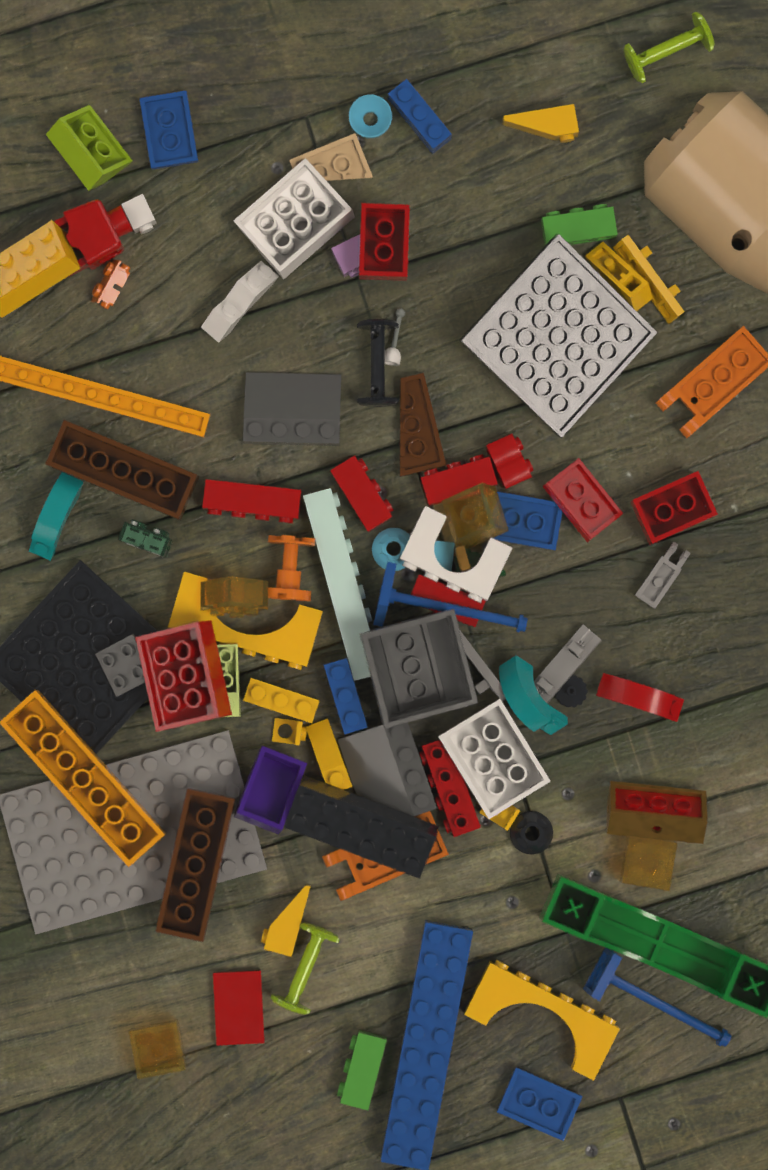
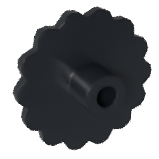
[556,675,588,708]

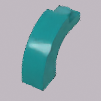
[29,472,84,561]
[499,655,568,735]

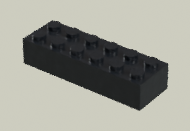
[284,775,439,879]

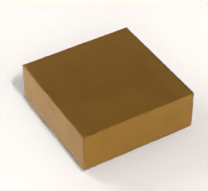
[455,545,471,572]

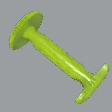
[623,12,714,83]
[271,922,339,1015]

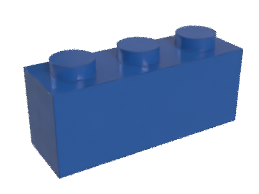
[388,79,452,154]
[324,658,367,734]

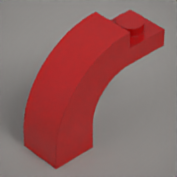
[596,673,684,722]

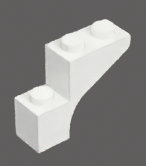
[201,261,279,343]

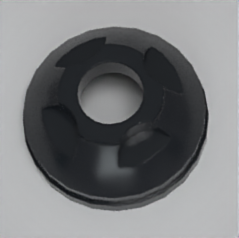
[510,811,553,855]

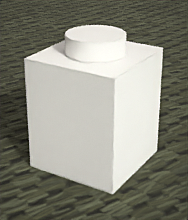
[121,194,157,234]

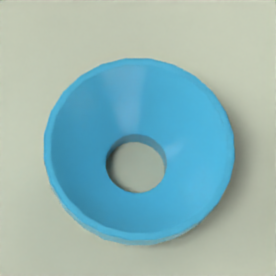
[349,95,392,138]
[372,528,410,571]

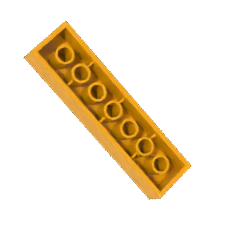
[0,690,167,867]

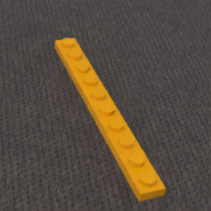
[0,356,211,438]

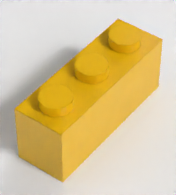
[243,678,320,723]

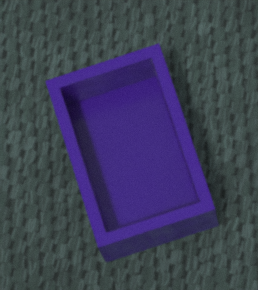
[234,746,307,834]

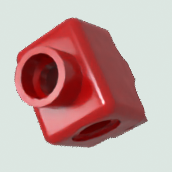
[54,199,133,278]

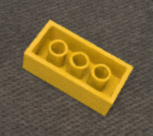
[0,220,80,318]

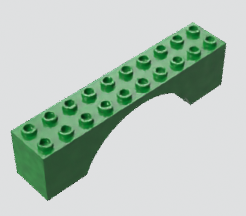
[539,873,768,1018]

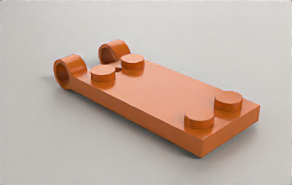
[656,326,768,439]
[322,811,449,901]

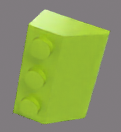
[46,105,133,191]

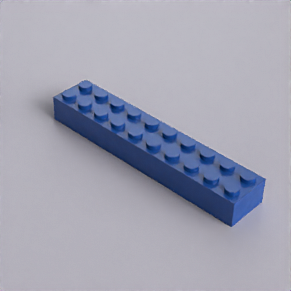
[381,920,473,1170]

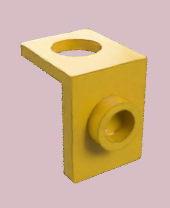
[272,718,307,746]
[479,805,520,831]

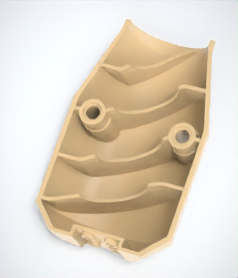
[644,91,768,294]

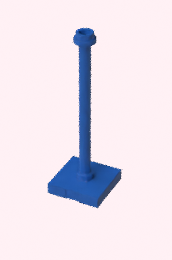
[373,562,528,633]
[583,947,731,1047]

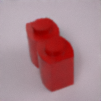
[485,434,534,489]

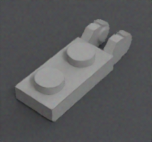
[634,542,690,609]

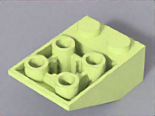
[217,644,241,717]

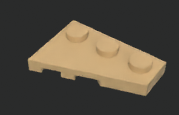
[289,133,373,181]

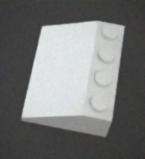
[234,158,355,280]
[438,699,551,819]

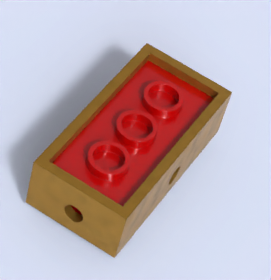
[607,781,708,844]

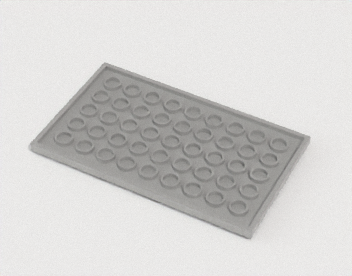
[0,730,267,935]

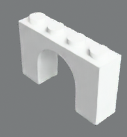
[400,506,512,603]

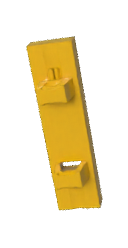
[613,235,685,324]

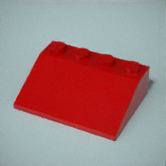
[135,620,232,732]

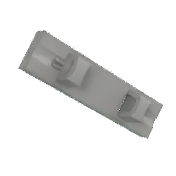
[534,624,602,704]
[460,631,506,702]

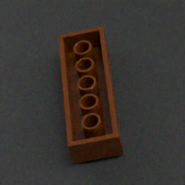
[46,420,199,521]
[155,788,236,942]

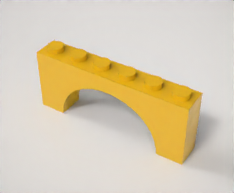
[168,572,323,670]
[464,960,620,1081]

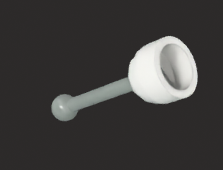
[385,308,405,366]

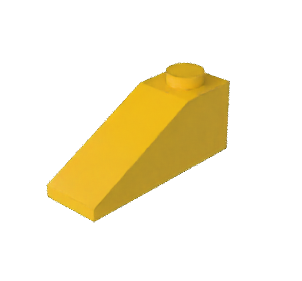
[503,104,579,143]
[585,242,653,311]
[306,719,353,790]
[261,884,311,957]

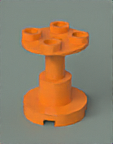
[263,535,315,601]

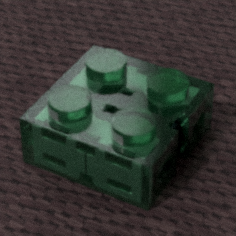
[118,519,174,558]

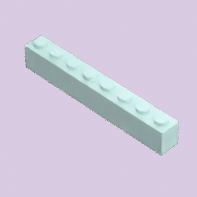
[303,488,372,681]

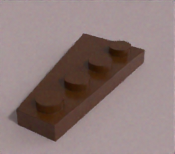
[400,373,446,477]

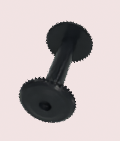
[357,319,399,407]

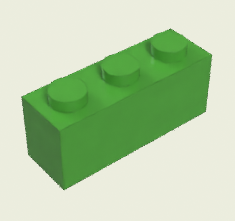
[541,204,618,245]
[337,1030,387,1110]

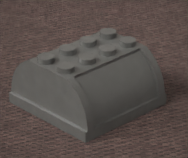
[360,609,478,728]

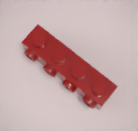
[202,479,302,524]
[419,740,481,837]

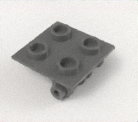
[96,634,145,697]

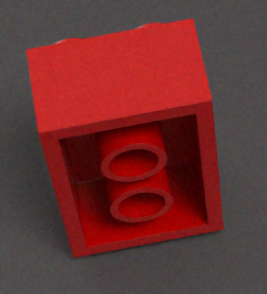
[359,203,410,281]
[630,471,718,545]

